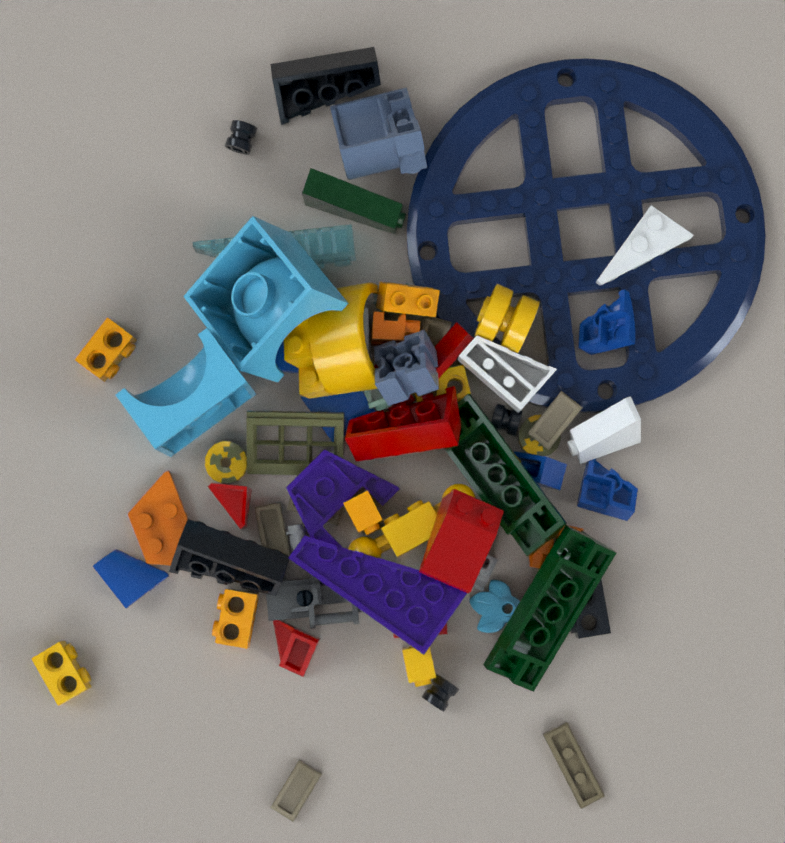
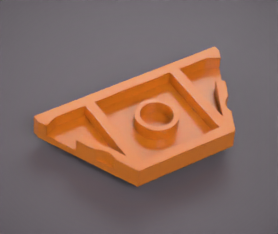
[128,471,189,566]

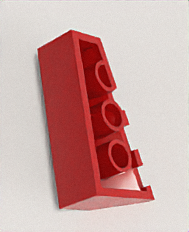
[345,386,461,462]

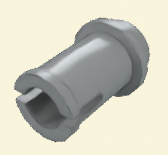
[286,524,307,552]

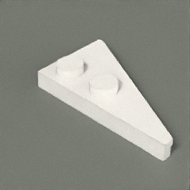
[596,205,693,285]

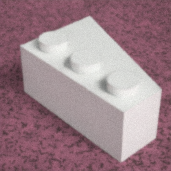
[457,336,557,413]

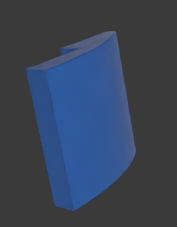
[300,391,376,442]

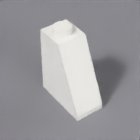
[567,396,641,464]

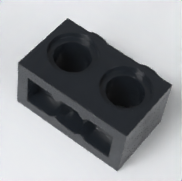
[570,579,611,639]

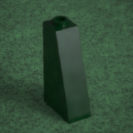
[302,168,406,234]

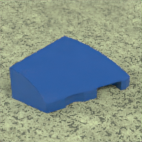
[578,289,635,355]

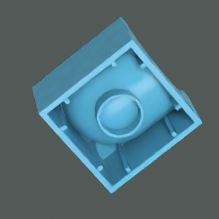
[183,216,349,382]
[115,328,256,457]

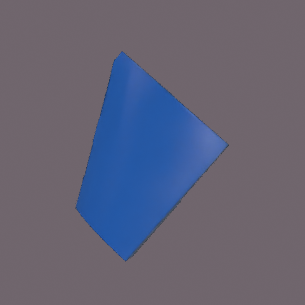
[577,458,638,521]
[93,549,169,608]

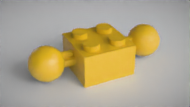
[348,484,476,558]

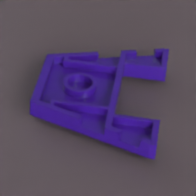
[286,449,400,547]

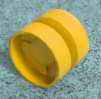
[474,284,540,353]

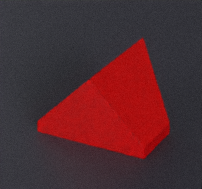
[207,483,252,530]
[273,620,321,677]

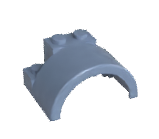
[330,88,427,180]

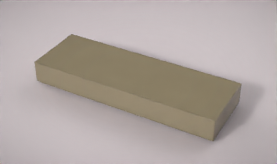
[543,722,605,809]

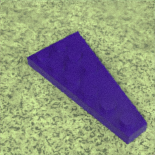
[288,535,467,655]

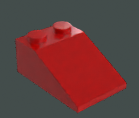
[419,489,504,594]

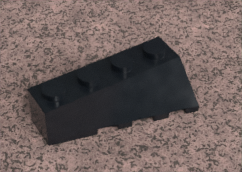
[270,47,381,125]
[169,519,290,596]

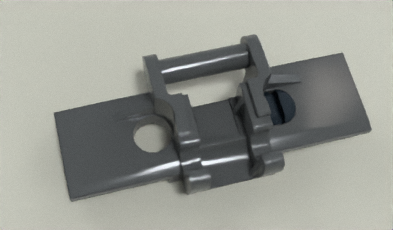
[266,575,363,629]

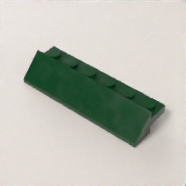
[444,394,567,556]
[483,525,617,692]

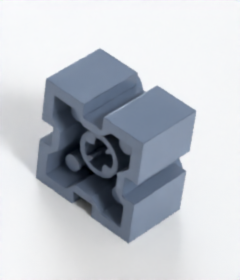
[374,330,439,406]

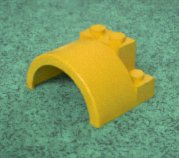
[284,282,378,399]

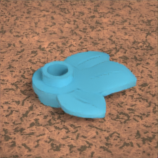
[469,580,520,633]

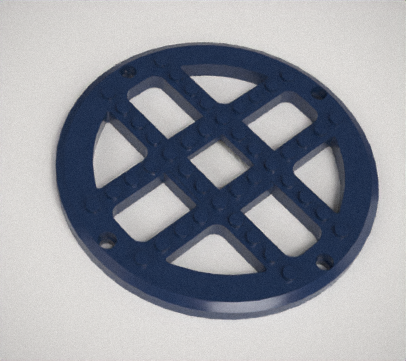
[407,58,766,413]

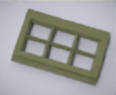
[246,411,344,475]

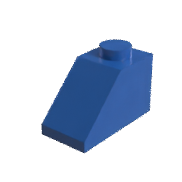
[513,451,567,490]

